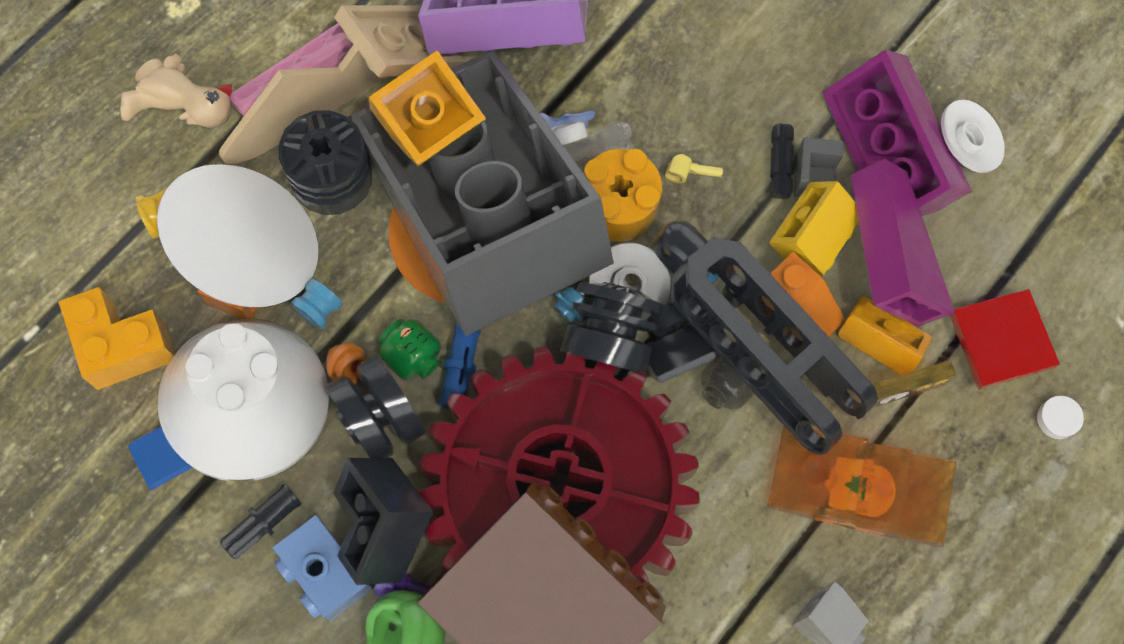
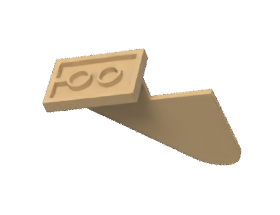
[219,5,465,164]

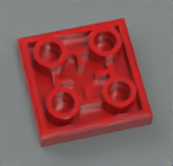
[950,289,1060,390]

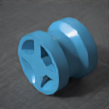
[290,279,343,330]

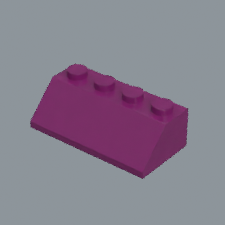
[822,50,972,216]

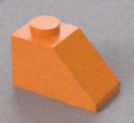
[761,252,845,337]

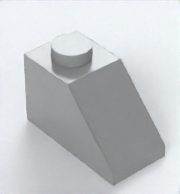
[791,582,868,644]

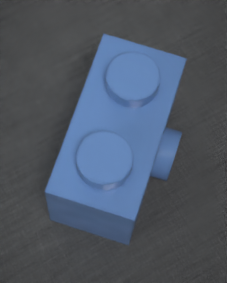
[272,515,372,622]

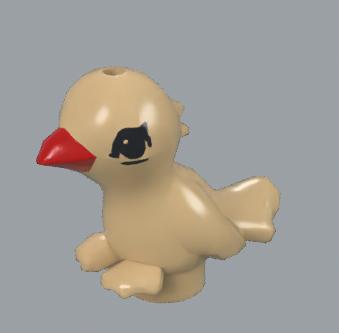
[120,53,232,128]

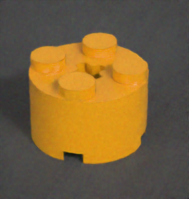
[583,149,662,242]

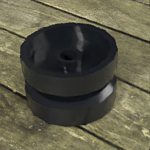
[324,355,426,458]

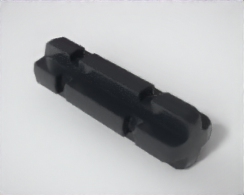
[770,123,794,199]

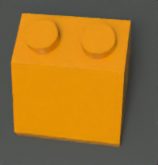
[369,51,486,166]

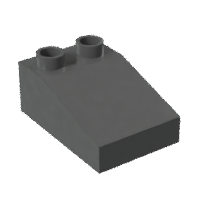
[350,50,614,336]

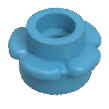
[554,286,589,323]

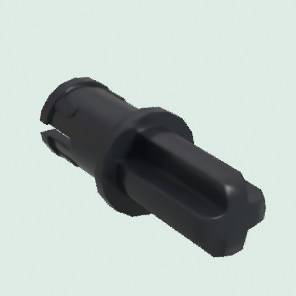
[220,484,302,559]

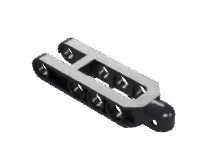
[653,220,878,455]

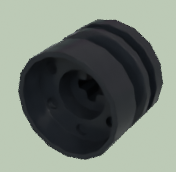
[279,110,372,215]
[560,282,664,374]

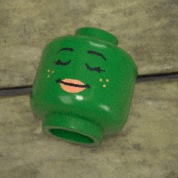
[379,319,441,380]

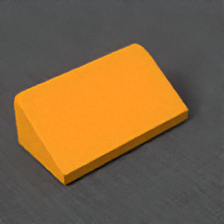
[838,295,932,377]

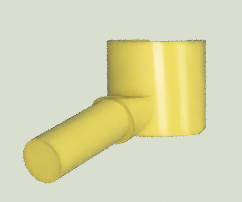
[665,154,723,184]

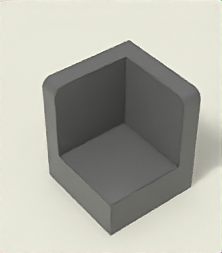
[794,137,844,197]

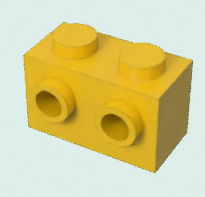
[769,181,859,276]

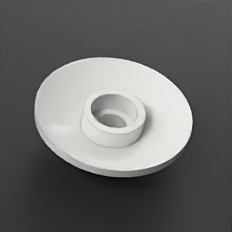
[941,100,1005,173]
[589,243,671,321]

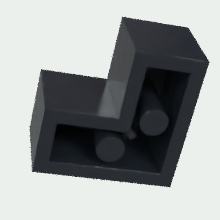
[333,458,433,585]

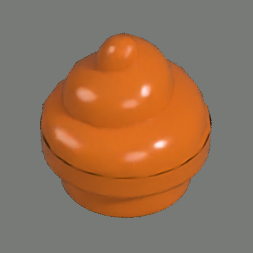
[326,342,367,383]

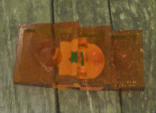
[768,425,957,548]

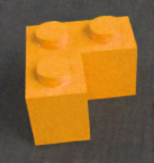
[58,287,175,390]

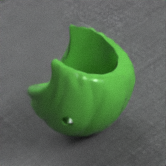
[365,590,445,644]

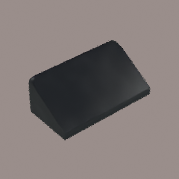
[646,324,720,383]

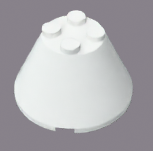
[158,319,329,481]

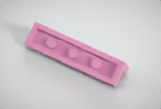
[230,23,353,117]

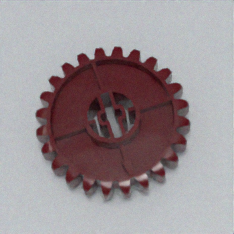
[419,347,700,583]

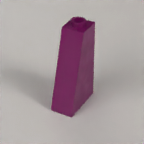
[851,159,954,327]

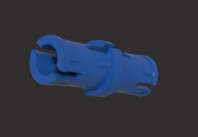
[438,324,481,409]

